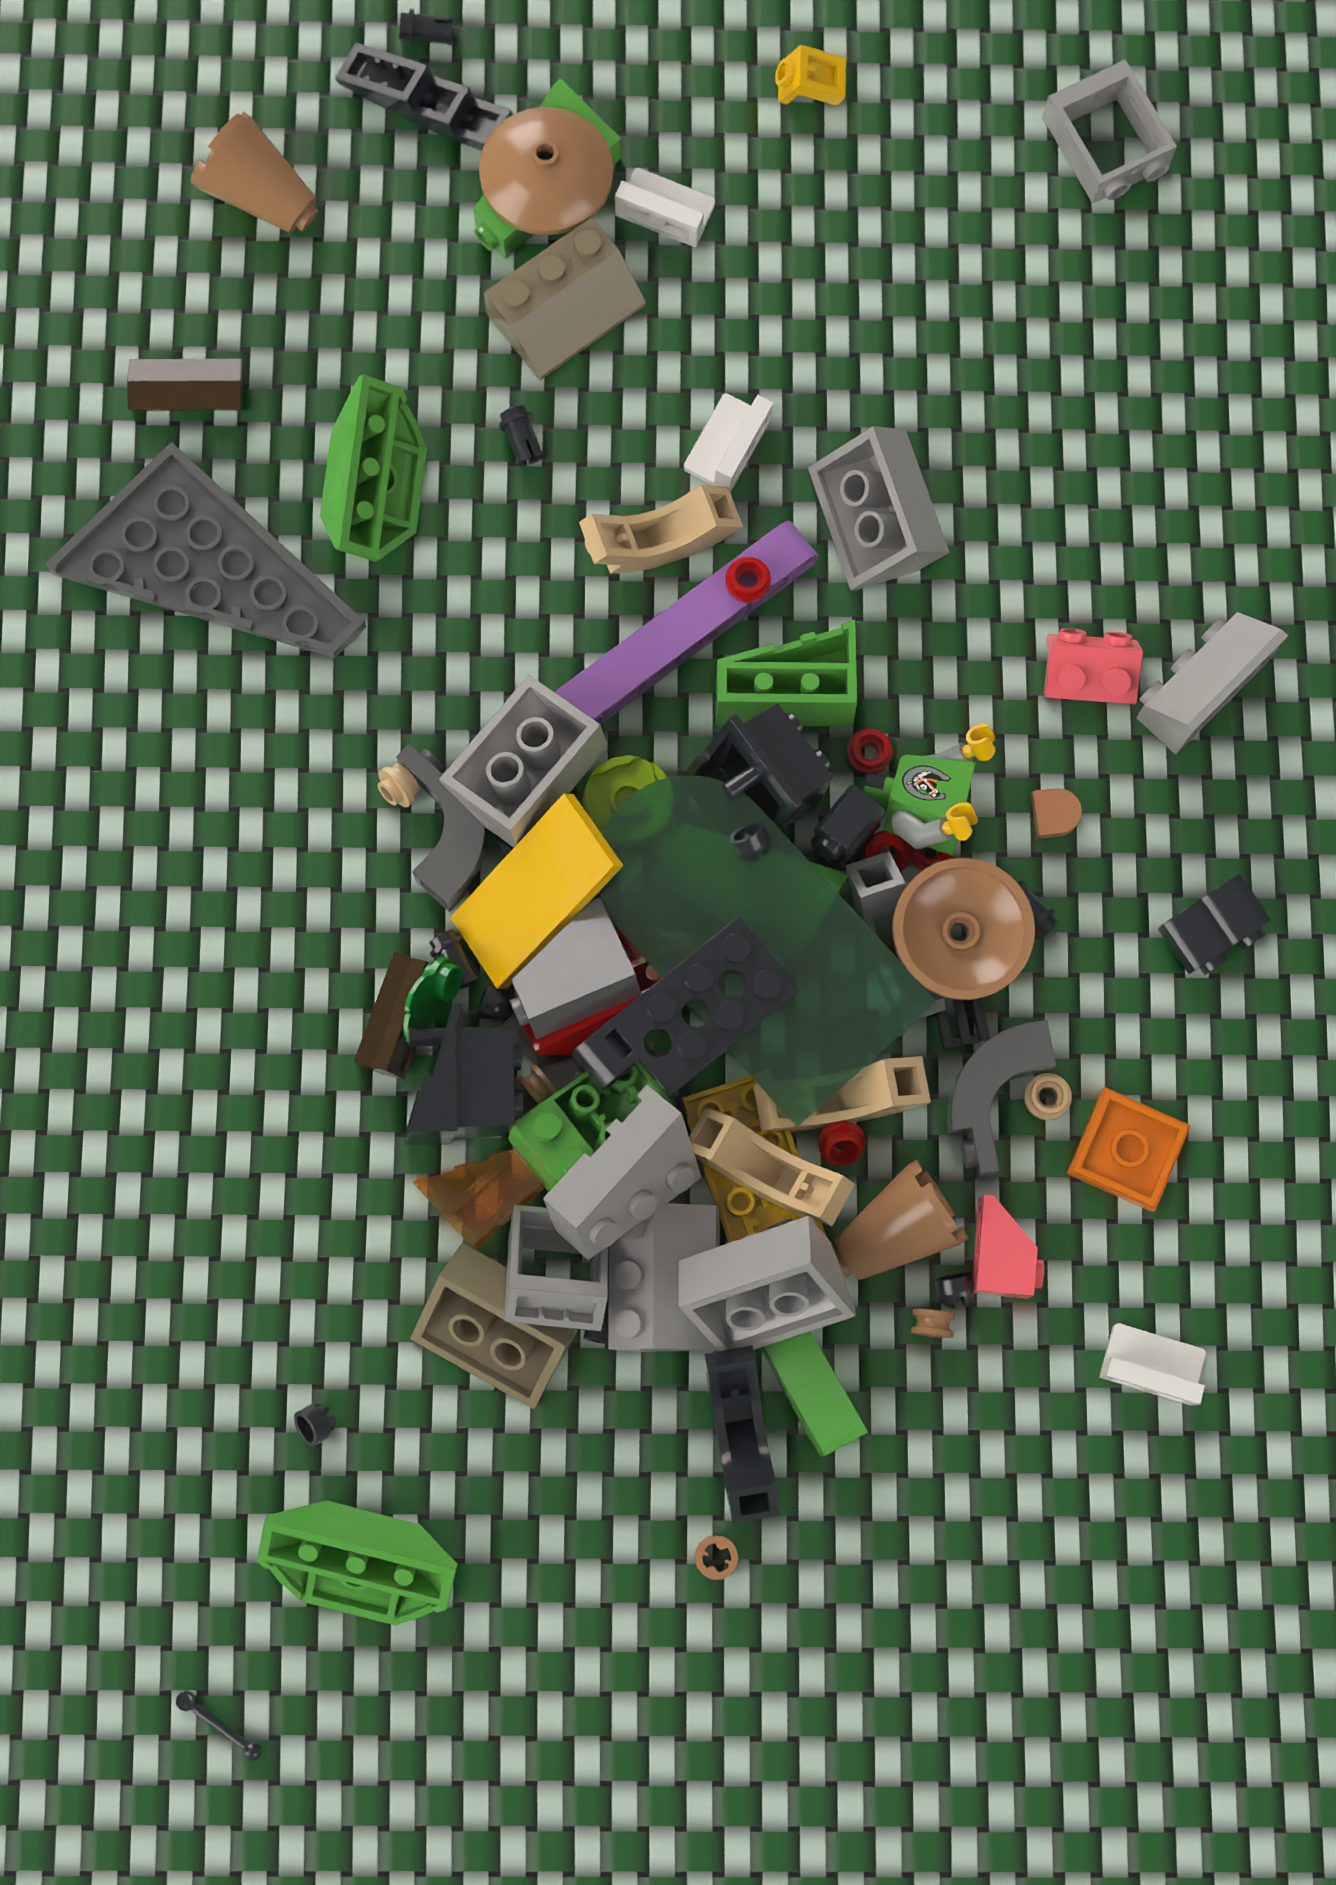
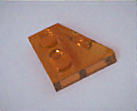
[413,1150,545,1250]

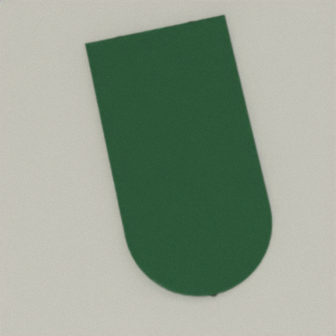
[599,776,937,1127]

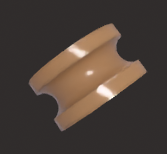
[517,1065,558,1105]
[911,1309,955,1338]
[694,1535,738,1580]

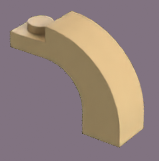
[579,484,744,574]
[753,1056,931,1132]
[689,1108,855,1226]

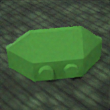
[320,374,427,562]
[257,1500,457,1625]

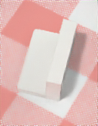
[615,168,715,248]
[684,394,773,493]
[1099,1323,1206,1406]

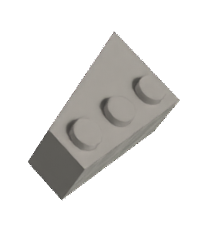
[543,1085,702,1260]

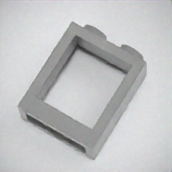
[1042,59,1177,204]
[504,1205,608,1331]

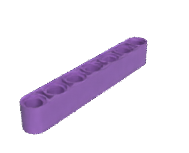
[555,520,819,725]

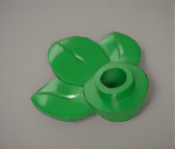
[403,956,462,1042]

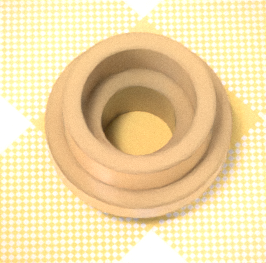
[378,763,420,807]
[1024,1073,1072,1120]

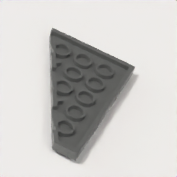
[45,442,367,658]

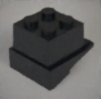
[679,703,833,850]
[404,1004,523,1145]

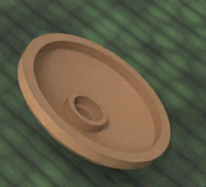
[479,107,613,235]
[892,858,1035,1000]

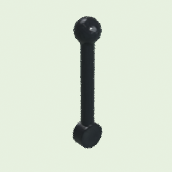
[176,1691,262,1761]

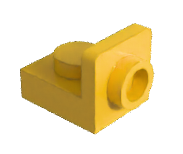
[775,45,846,106]

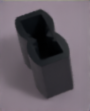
[811,785,885,870]
[1158,874,1271,975]

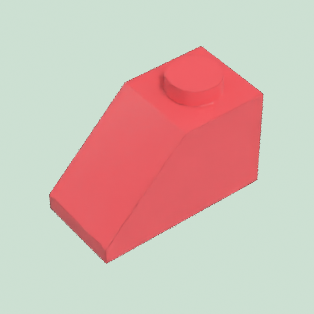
[972,1194,1044,1299]

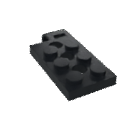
[571,916,800,1097]

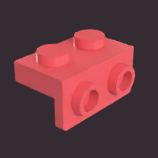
[1043,628,1143,704]

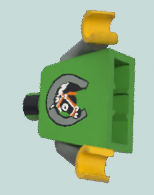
[863,723,995,855]

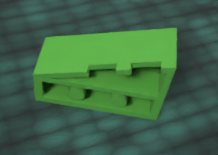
[716,620,857,726]

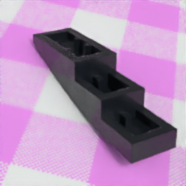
[335,43,514,151]

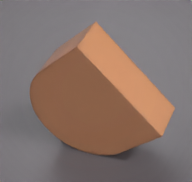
[1031,788,1082,839]

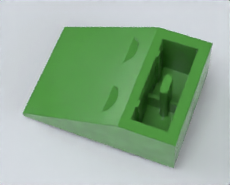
[508,1061,684,1192]

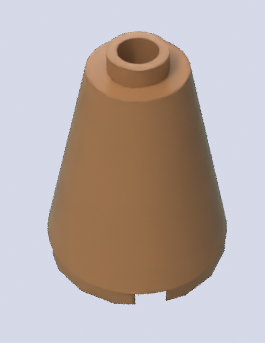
[190,112,318,233]
[834,1159,969,1280]

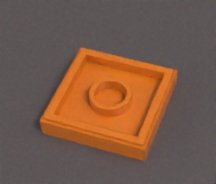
[1066,1087,1191,1212]

